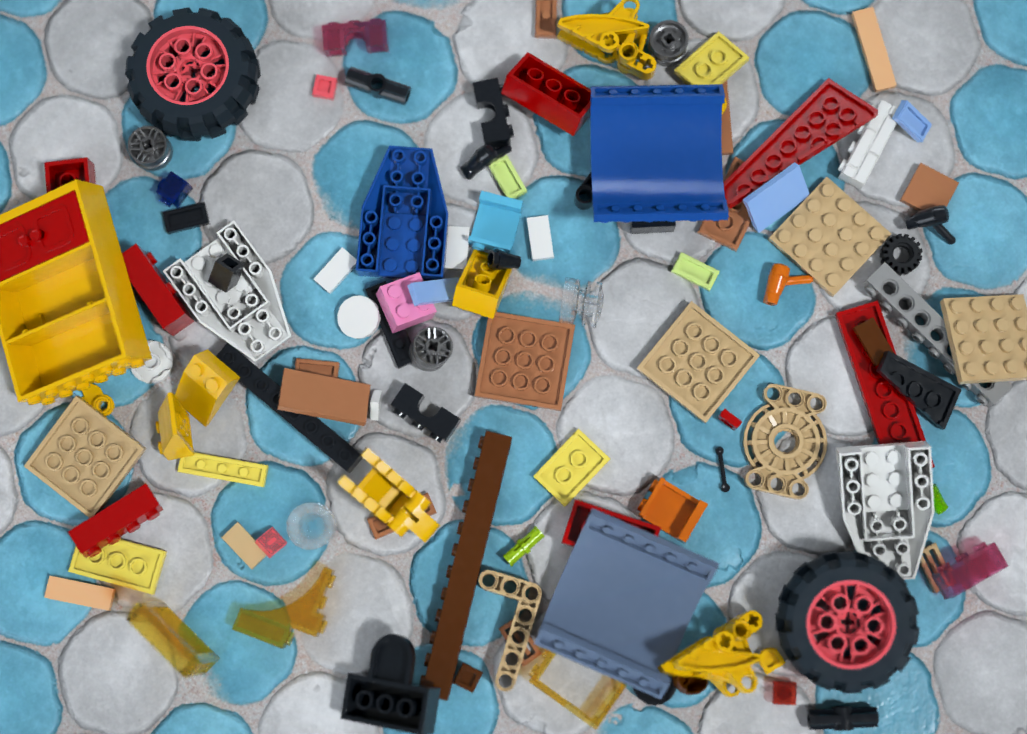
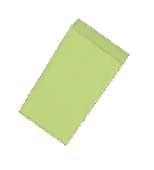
[488,154,527,199]
[671,252,720,292]

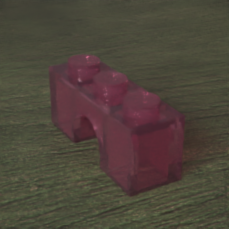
[322,18,389,57]

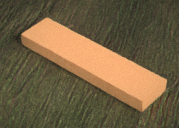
[851,7,897,93]

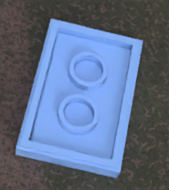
[743,162,810,233]

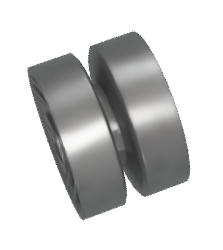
[648,20,689,66]
[128,126,173,171]
[409,327,453,372]

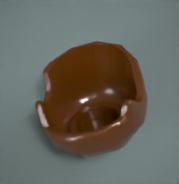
[672,676,709,695]

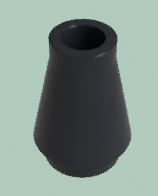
[487,249,521,270]

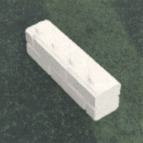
[838,100,897,189]

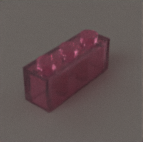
[931,541,1008,599]

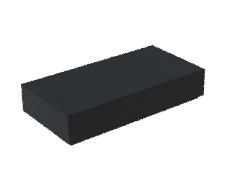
[163,202,210,234]

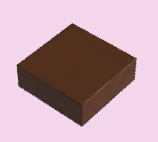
[453,662,483,693]

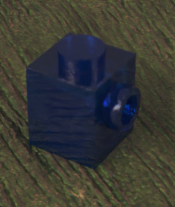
[156,171,193,209]

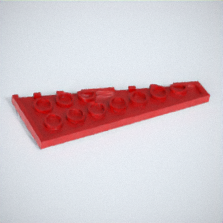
[724,78,878,209]

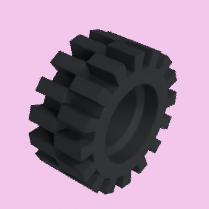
[880,234,923,276]

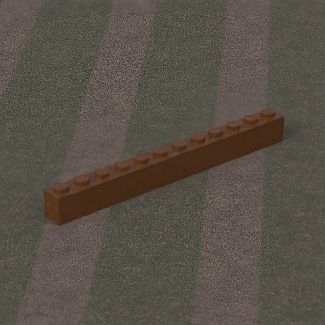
[419,431,512,701]

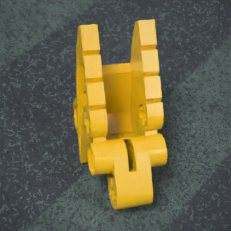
[557,0,656,80]
[337,447,440,543]
[657,610,765,697]

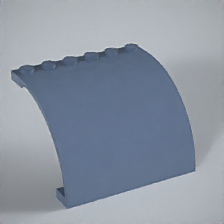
[534,508,719,699]

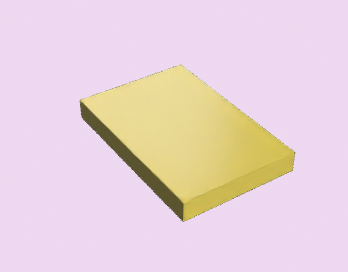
[674,31,749,85]
[533,429,610,507]

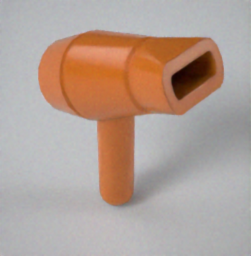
[763,263,813,306]

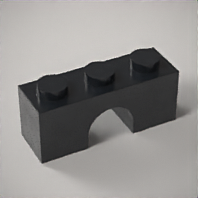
[473,78,514,148]
[390,383,461,443]

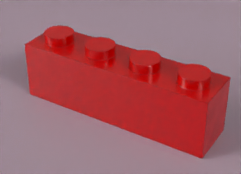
[68,483,164,558]

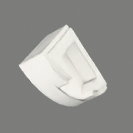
[370,390,382,421]

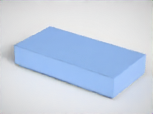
[892,100,932,142]

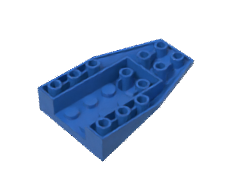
[356,146,448,281]

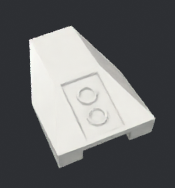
[163,220,292,362]
[836,441,934,580]

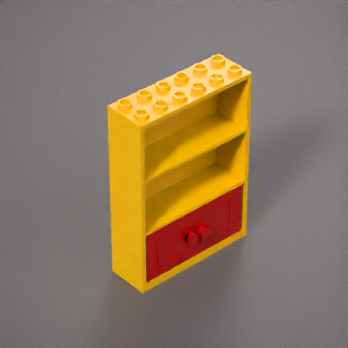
[0,179,152,405]

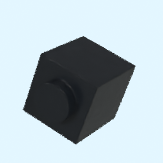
[208,253,245,293]

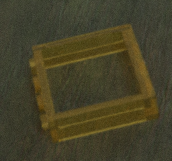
[126,602,220,678]
[528,649,627,730]

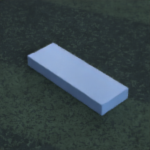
[407,277,459,306]

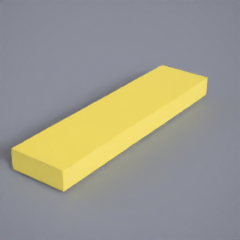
[177,452,269,488]

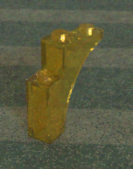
[232,567,336,649]

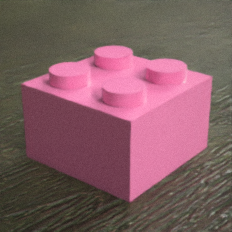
[376,272,437,333]

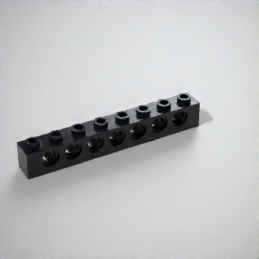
[216,343,363,473]

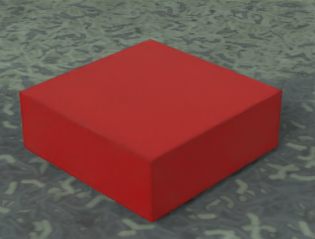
[718,408,742,430]

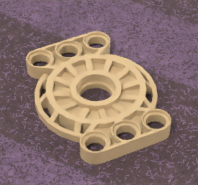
[743,384,827,500]

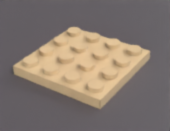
[768,177,891,297]
[940,294,1027,384]
[637,301,760,423]
[24,396,147,518]

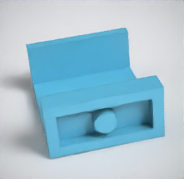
[468,191,523,254]

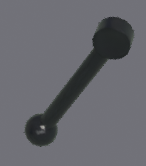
[715,446,730,492]

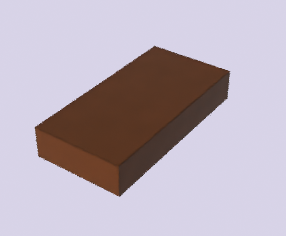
[853,317,894,367]

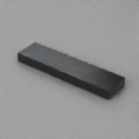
[366,281,412,369]

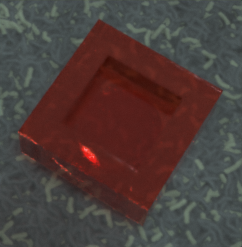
[772,681,796,705]

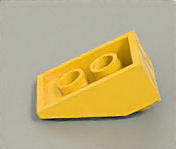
[452,249,513,319]
[175,349,240,427]
[156,392,194,461]

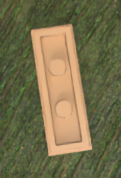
[44,576,116,611]

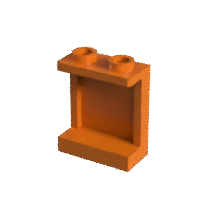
[637,477,708,544]

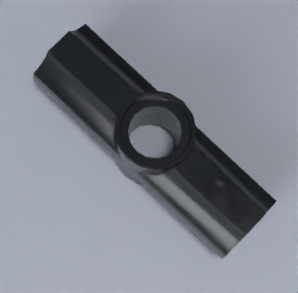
[345,67,411,105]
[807,706,879,731]

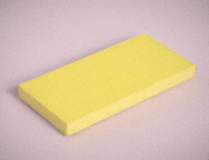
[68,539,167,595]

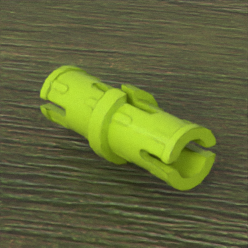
[503,526,545,566]

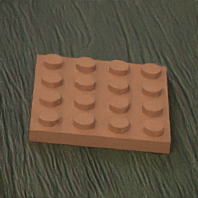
[474,312,575,411]

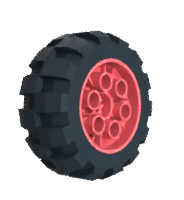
[125,7,261,141]
[775,551,920,694]

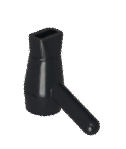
[460,144,512,180]
[905,205,956,245]

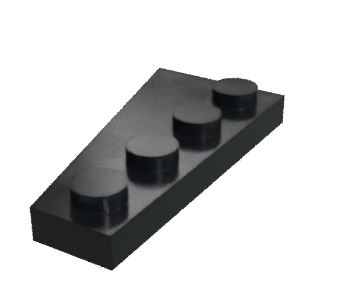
[876,351,961,429]

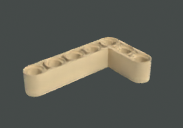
[479,570,542,692]

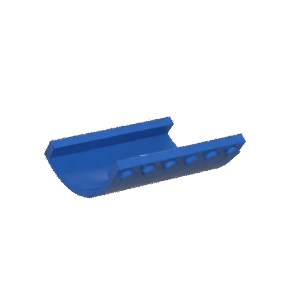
[590,84,729,223]

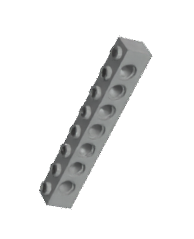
[862,262,1013,408]

